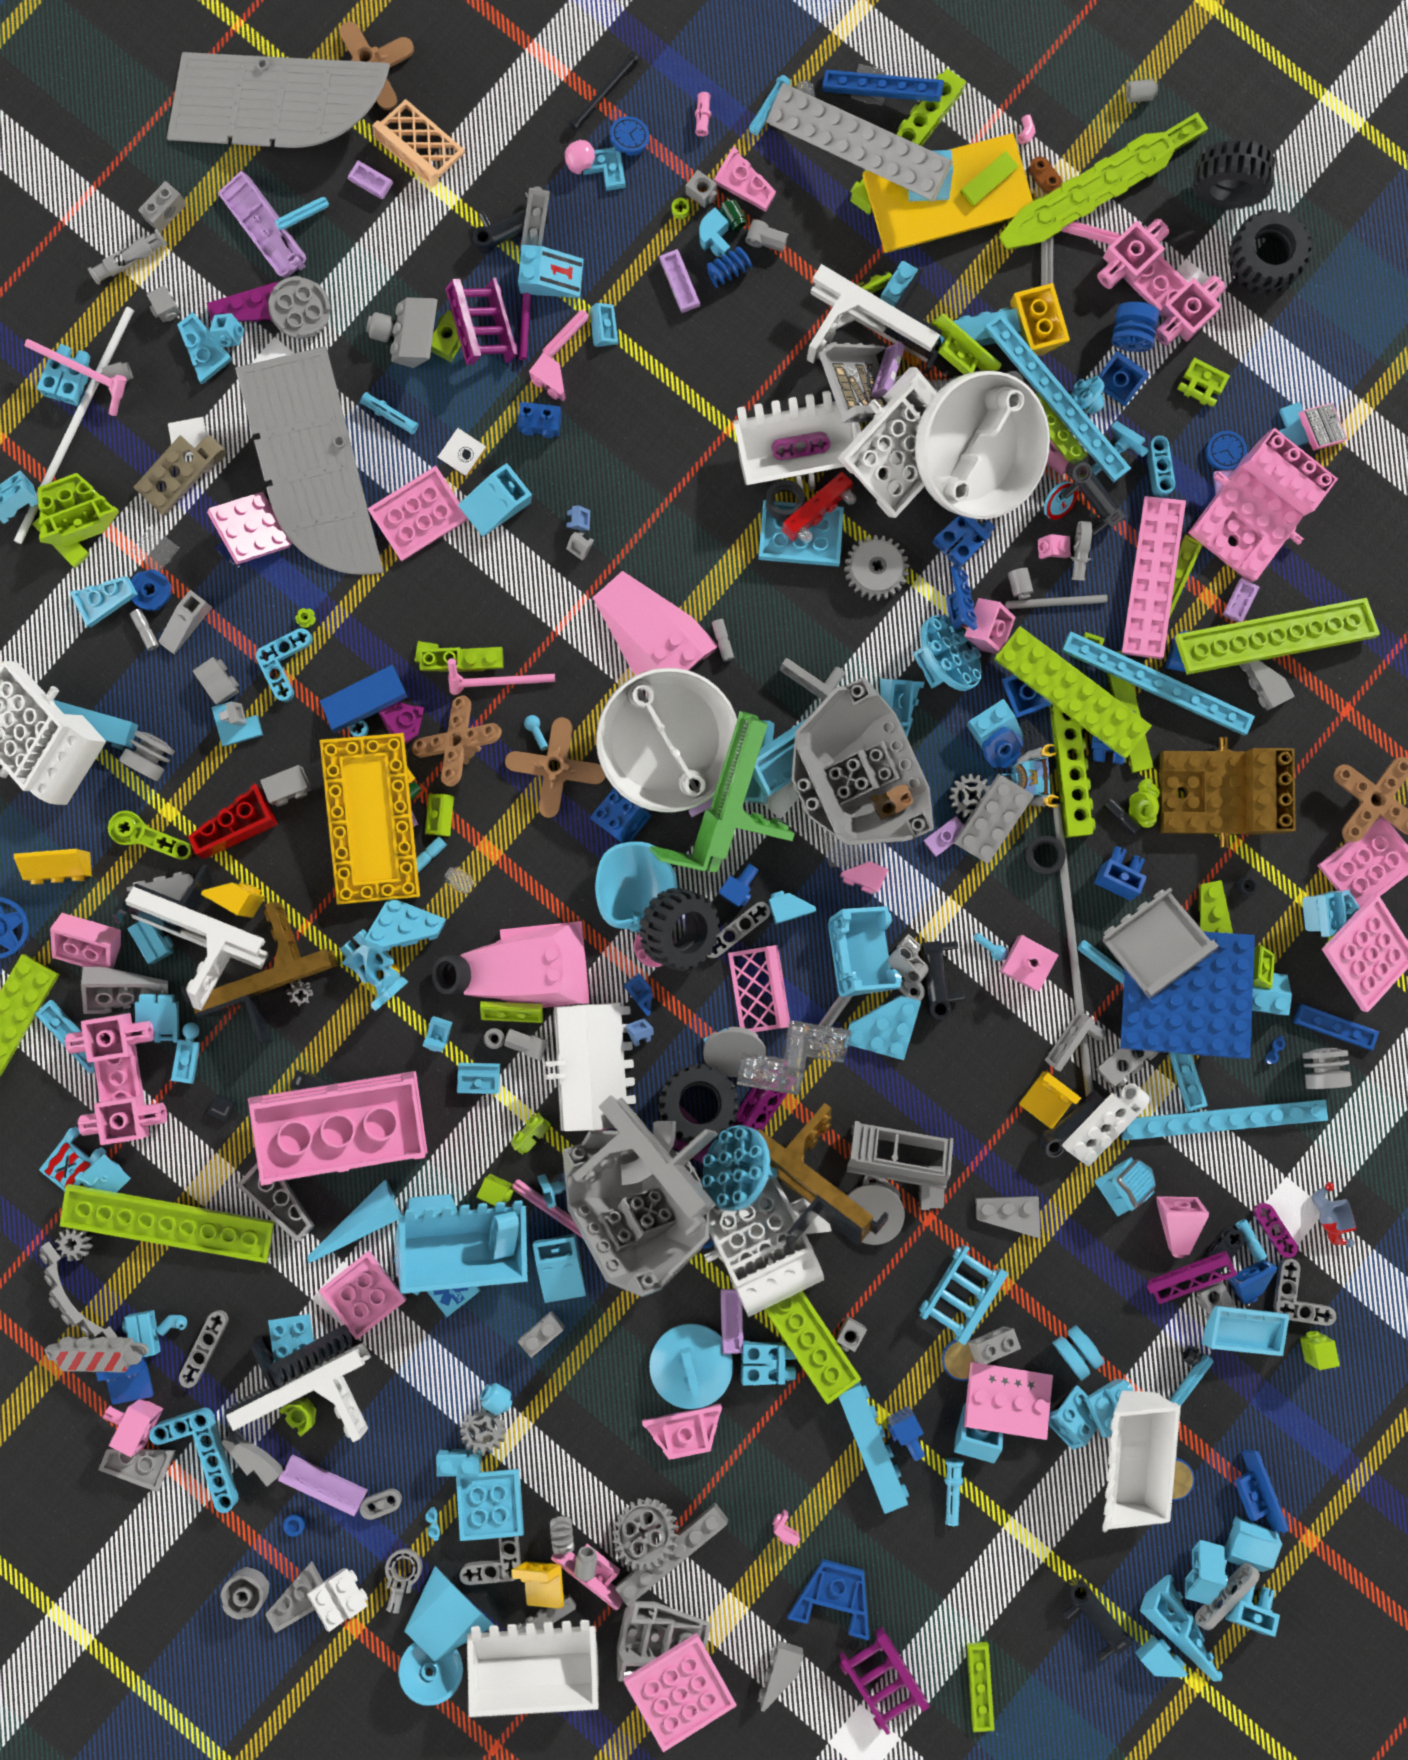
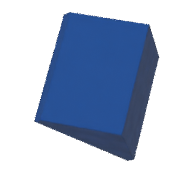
[1098,350,1149,407]
[1002,675,1053,718]

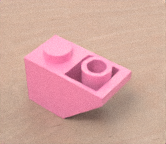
[529,352,565,401]
[840,861,889,895]

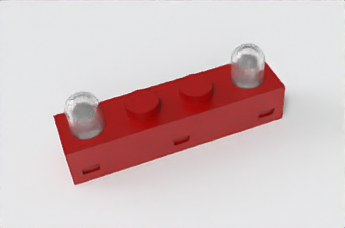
[782,472,857,543]

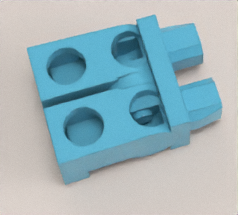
[37,344,91,407]
[0,471,39,524]
[741,1341,796,1385]

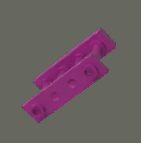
[445,278,517,365]
[839,1627,930,1735]

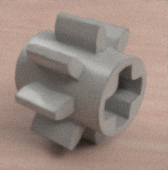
[286,979,313,1006]

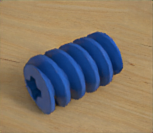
[707,247,753,288]

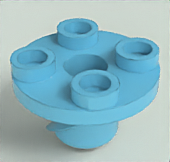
[1070,376,1104,414]

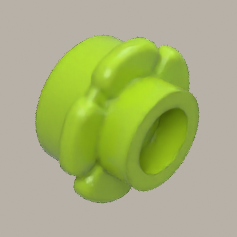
[295,608,316,628]

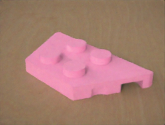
[642,1404,722,1460]

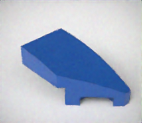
[623,972,653,1016]

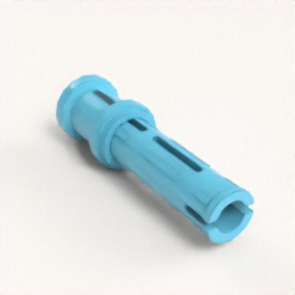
[944,1458,964,1526]

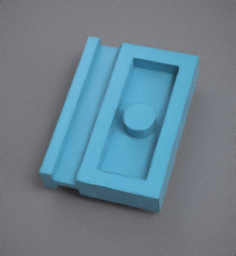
[457,1063,500,1094]

